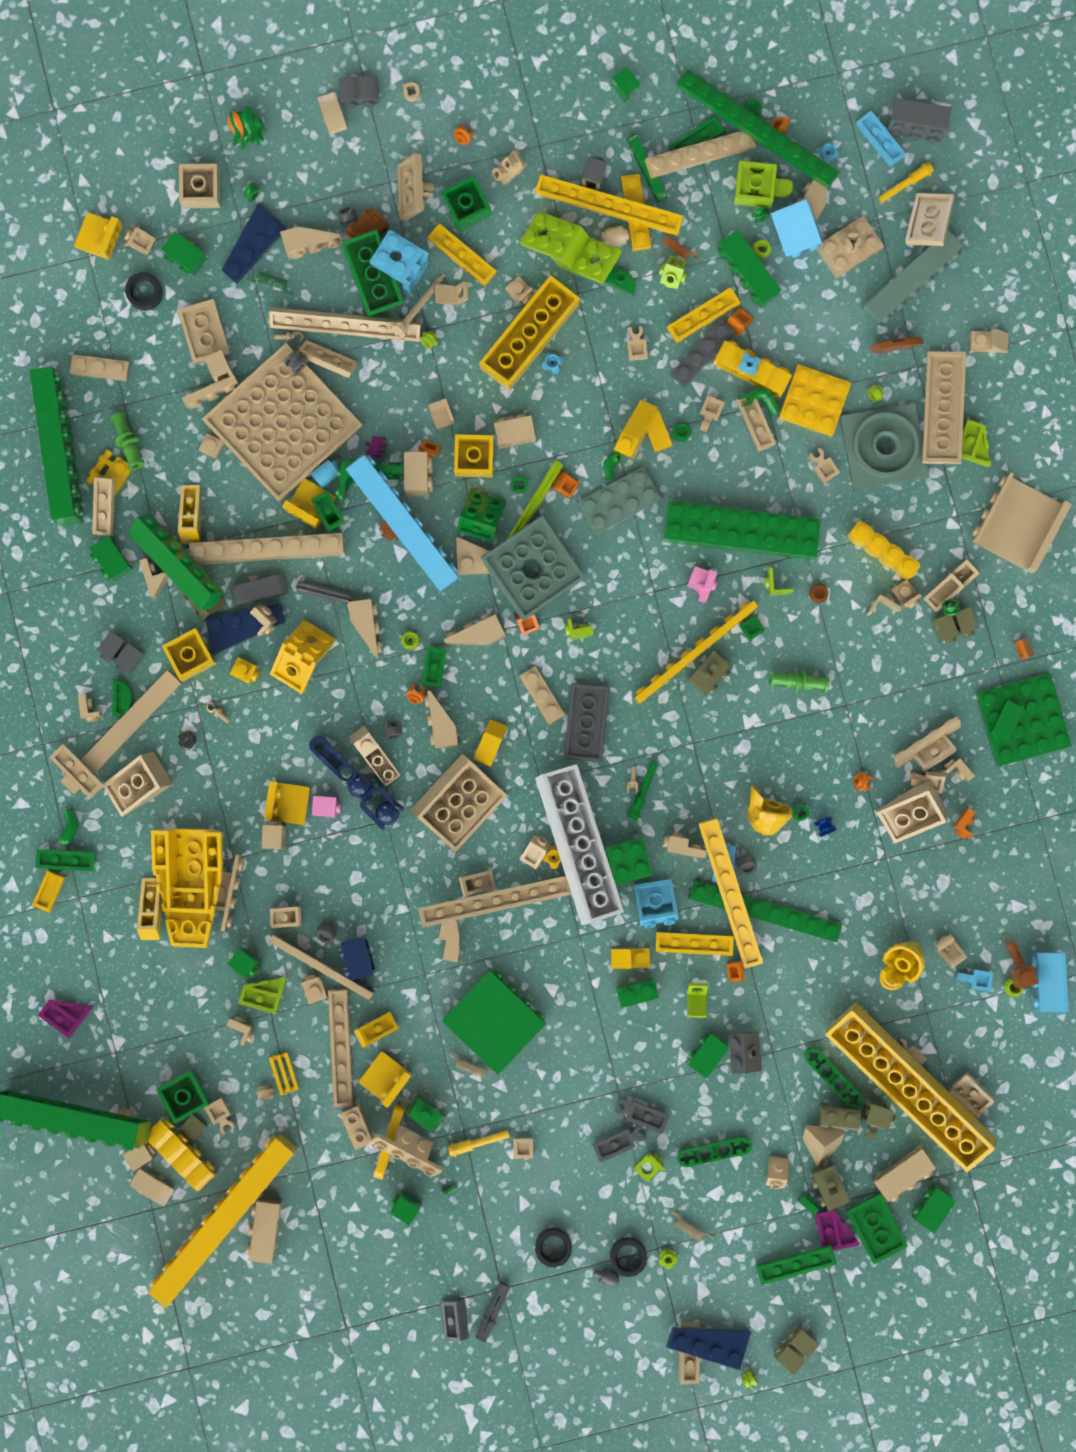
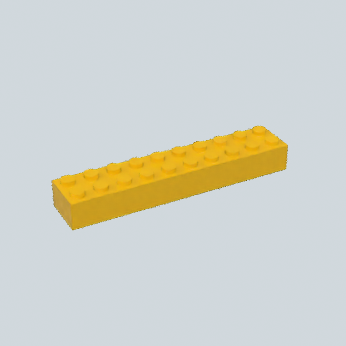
[825,1002,997,1172]
[148,1134,298,1308]

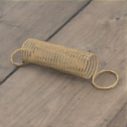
[449,1053,495,1078]
[671,1210,714,1242]

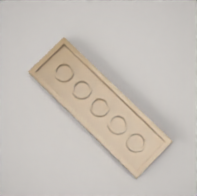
[922,351,966,464]

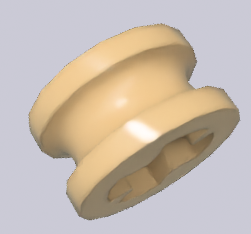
[403,82,420,102]

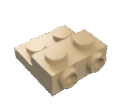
[662,833,707,859]

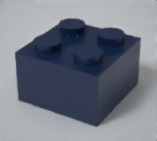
[338,936,376,981]

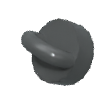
[337,206,358,226]
[383,720,403,740]
[736,855,757,874]
[316,923,337,943]

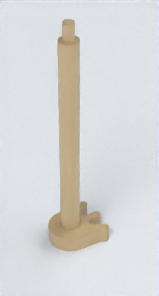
[389,274,445,341]

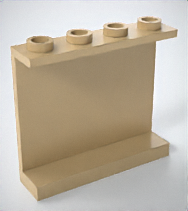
[972,472,1072,574]

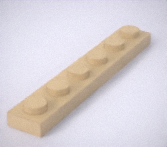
[645,131,756,178]

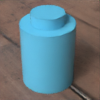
[311,460,338,489]

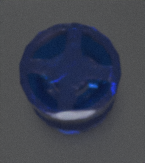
[813,816,837,837]

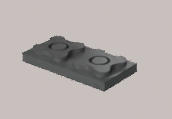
[564,683,610,763]

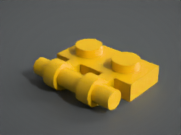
[86,449,133,498]

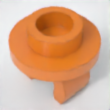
[454,124,474,145]
[406,683,425,704]
[853,772,874,791]

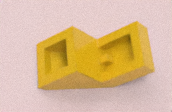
[473,719,508,767]

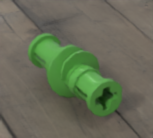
[109,412,145,470]
[769,669,829,694]

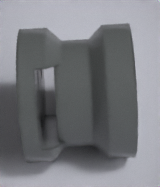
[284,350,308,374]

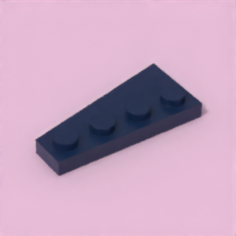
[222,203,287,284]
[206,603,285,656]
[666,1327,751,1370]

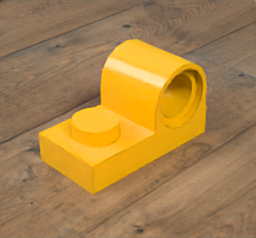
[354,1012,399,1048]

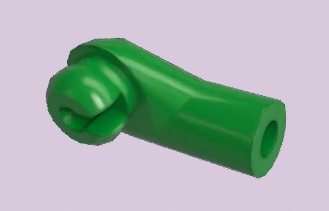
[603,452,622,480]

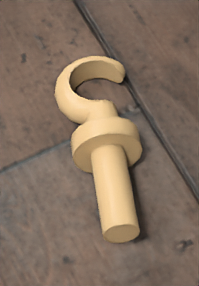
[274,331,304,342]
[206,701,230,724]

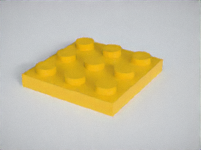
[779,364,851,437]

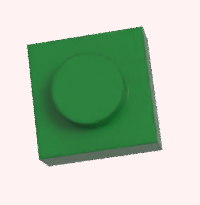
[797,1194,819,1216]

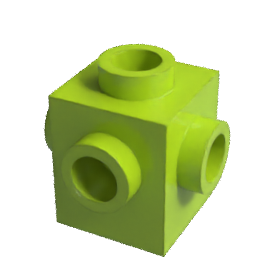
[659,255,688,289]

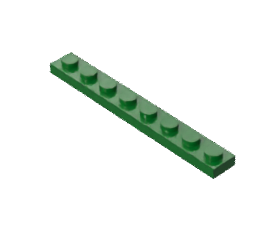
[688,881,842,943]

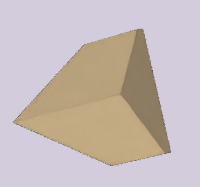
[802,1125,845,1168]

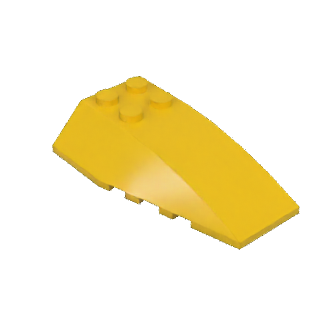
[151,828,223,948]

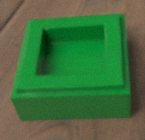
[739,615,765,641]

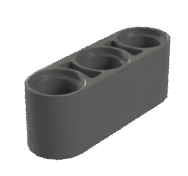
[230,574,289,607]

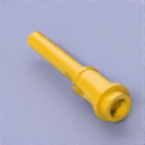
[878,162,934,203]
[447,1130,510,1157]

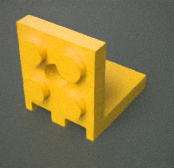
[270,620,336,694]

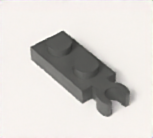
[615,1099,670,1134]
[593,1125,647,1163]

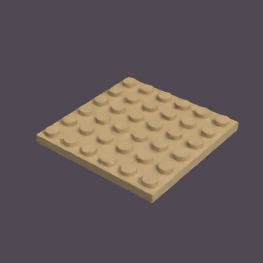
[202,343,363,503]

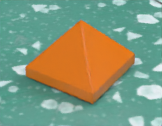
[771,117,790,134]
[418,439,442,458]
[726,962,745,982]

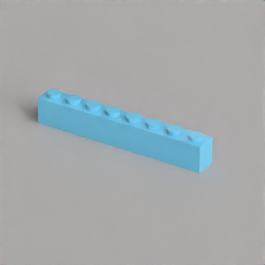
[345,454,458,591]

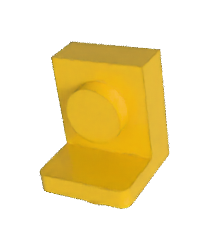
[230,657,260,684]

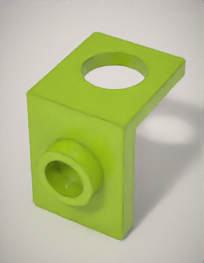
[764,567,794,596]
[687,983,708,1018]
[634,1151,665,1182]

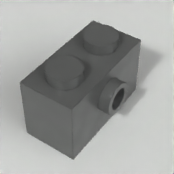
[729,1031,762,1073]

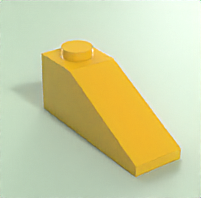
[614,400,658,460]
[178,485,202,545]
[137,878,162,940]

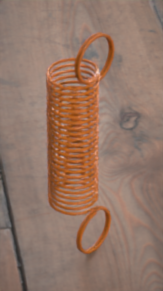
[662,231,700,260]
[1001,933,1025,967]

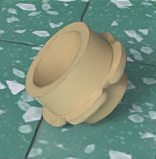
[255,1085,274,1100]

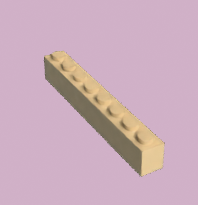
[189,533,345,565]

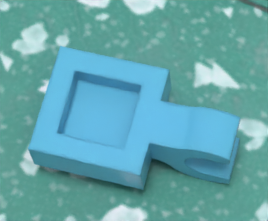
[956,969,994,992]

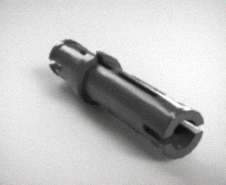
[475,1282,511,1343]

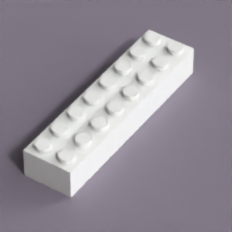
[535,764,624,925]

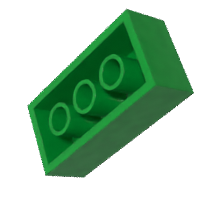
[340,229,404,316]

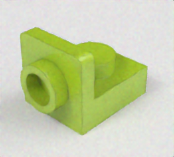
[564,619,594,640]

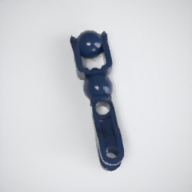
[309,736,404,830]

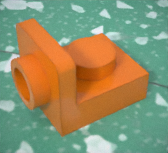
[952,808,975,839]

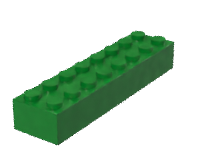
[29,366,84,526]
[663,501,821,560]
[0,1089,152,1150]

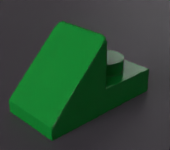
[311,491,345,532]

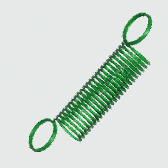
[247,272,294,295]

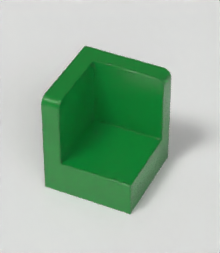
[611,67,640,102]

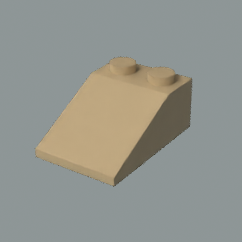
[103,752,173,817]
[877,781,948,844]

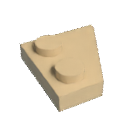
[456,538,490,575]

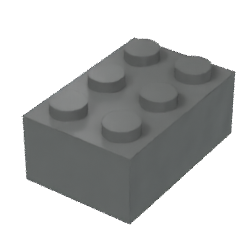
[886,98,951,144]

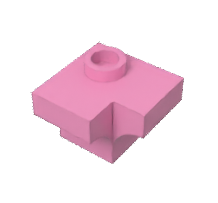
[687,566,718,603]

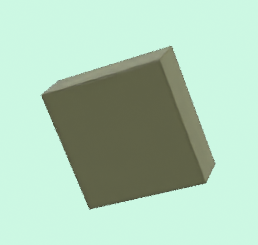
[180,1114,207,1141]

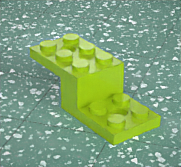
[519,211,622,284]

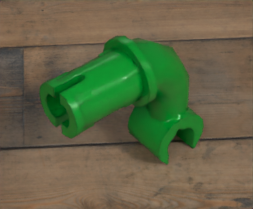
[737,387,781,416]

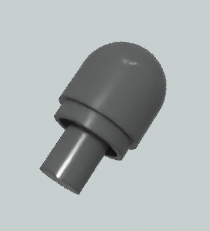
[592,1269,619,1287]

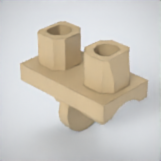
[492,150,527,185]

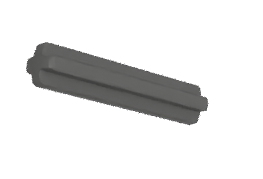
[296,581,352,604]

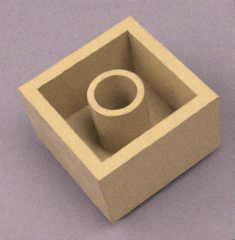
[179,164,221,209]
[404,452,433,497]

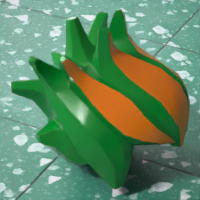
[227,106,268,149]

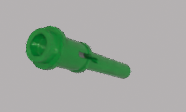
[626,761,658,821]

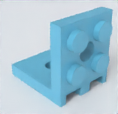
[370,229,429,297]

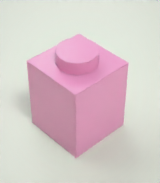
[312,796,341,817]

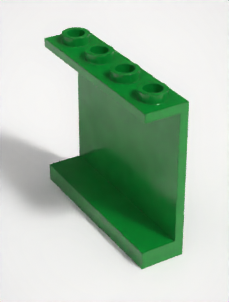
[441,969,547,1075]

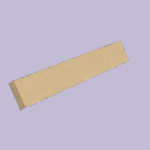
[269,935,375,1000]
[328,989,354,1107]

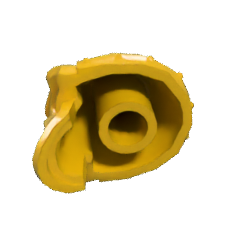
[746,785,793,836]
[880,941,925,990]

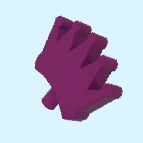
[365,436,387,461]

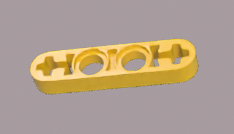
[373,1104,405,1180]

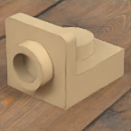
[123,227,156,256]
[505,276,534,306]
[890,579,922,609]
[78,694,103,722]
[942,758,975,782]
[519,835,550,869]
[300,974,328,1004]

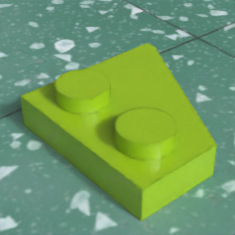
[962,419,991,468]
[238,977,287,1014]

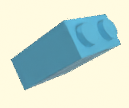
[770,198,824,258]

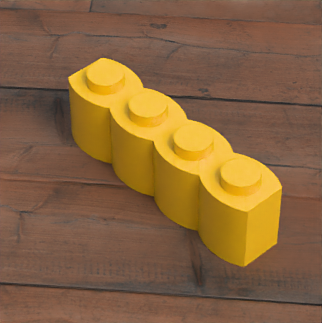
[713,340,792,398]
[847,521,920,580]
[148,1118,217,1192]

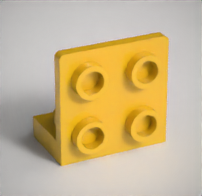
[74,212,123,260]
[282,479,336,529]
[264,781,310,825]
[359,1052,412,1108]

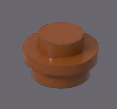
[809,584,829,603]

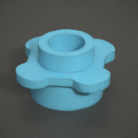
[817,142,839,163]
[542,352,563,374]
[738,353,760,375]

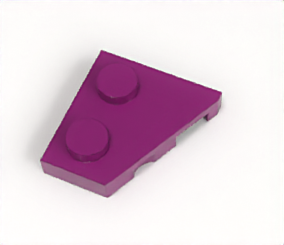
[38,1000,93,1038]
[815,1209,860,1251]

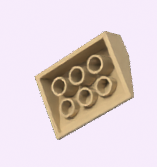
[410,754,507,852]

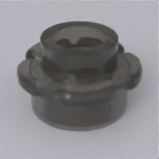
[178,730,197,749]

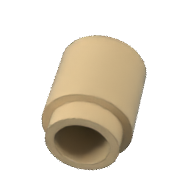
[600,225,629,247]

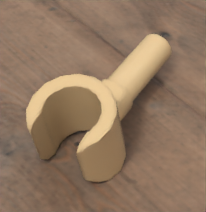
[627,766,638,795]

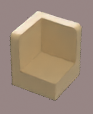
[428,398,455,429]

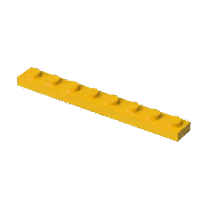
[535,174,684,236]
[634,601,758,704]
[698,817,763,968]

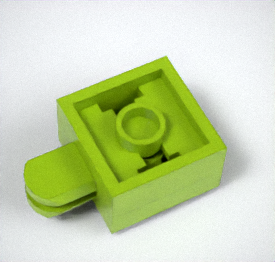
[733,161,793,209]

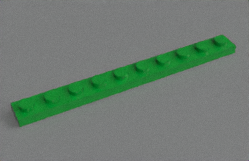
[676,69,840,189]

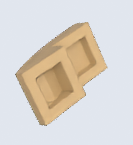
[317,92,347,135]
[129,1168,174,1206]

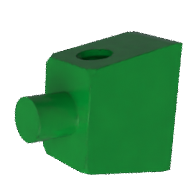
[406,1094,447,1132]

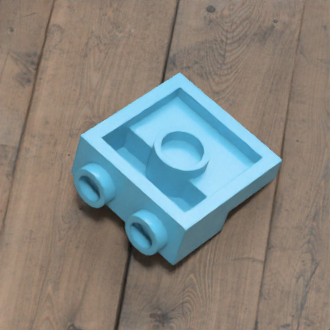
[633,879,678,928]

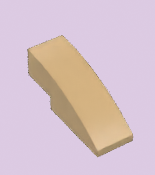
[923,558,980,612]
[439,901,460,962]

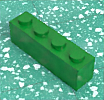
[717,230,781,308]

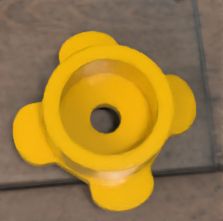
[542,846,561,869]

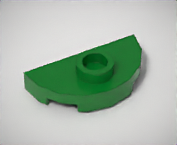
[604,268,635,296]
[112,679,133,718]

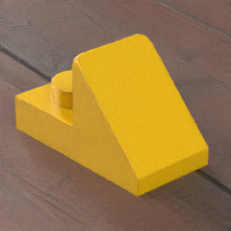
[611,948,650,969]

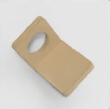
[435,281,468,305]
[866,594,902,616]

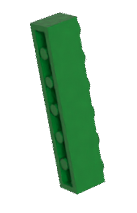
[128,514,223,611]

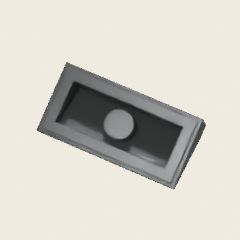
[441,1299,469,1341]

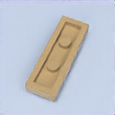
[299,340,358,378]
[70,354,130,382]
[182,375,239,409]
[736,398,776,452]
[92,477,115,536]
[519,666,565,725]
[49,744,104,799]
[678,1322,700,1384]

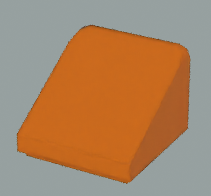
[726,307,754,336]
[551,472,580,499]
[514,613,540,636]
[1014,638,1034,660]

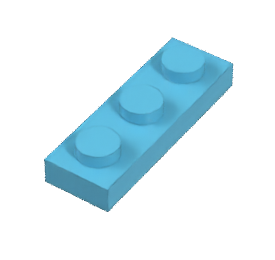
[855,111,906,168]

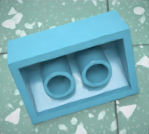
[1030,952,1069,1012]

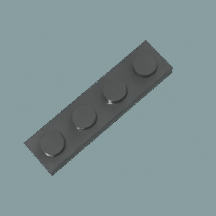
[670,319,735,388]

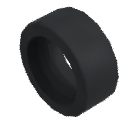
[125,272,163,311]
[535,1228,572,1268]
[610,1237,647,1277]

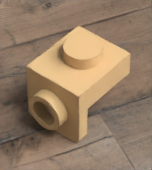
[250,605,278,636]
[936,935,967,969]
[226,1016,254,1045]
[765,1156,789,1189]

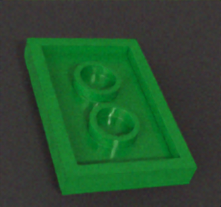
[845,1193,908,1264]

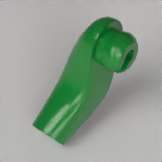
[59,808,79,845]

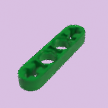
[627,133,667,203]
[804,1047,863,1109]
[677,1136,752,1167]

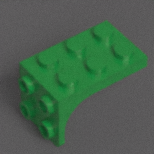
[336,459,404,506]

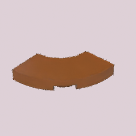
[870,337,924,354]

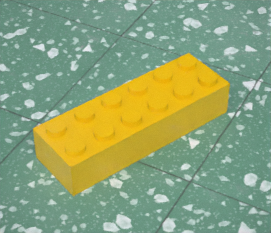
[479,275,580,391]

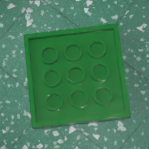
[975,673,1072,767]

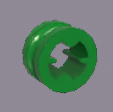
[243,183,261,202]
[751,206,770,223]
[511,476,528,494]
[942,599,960,616]
[792,804,809,821]

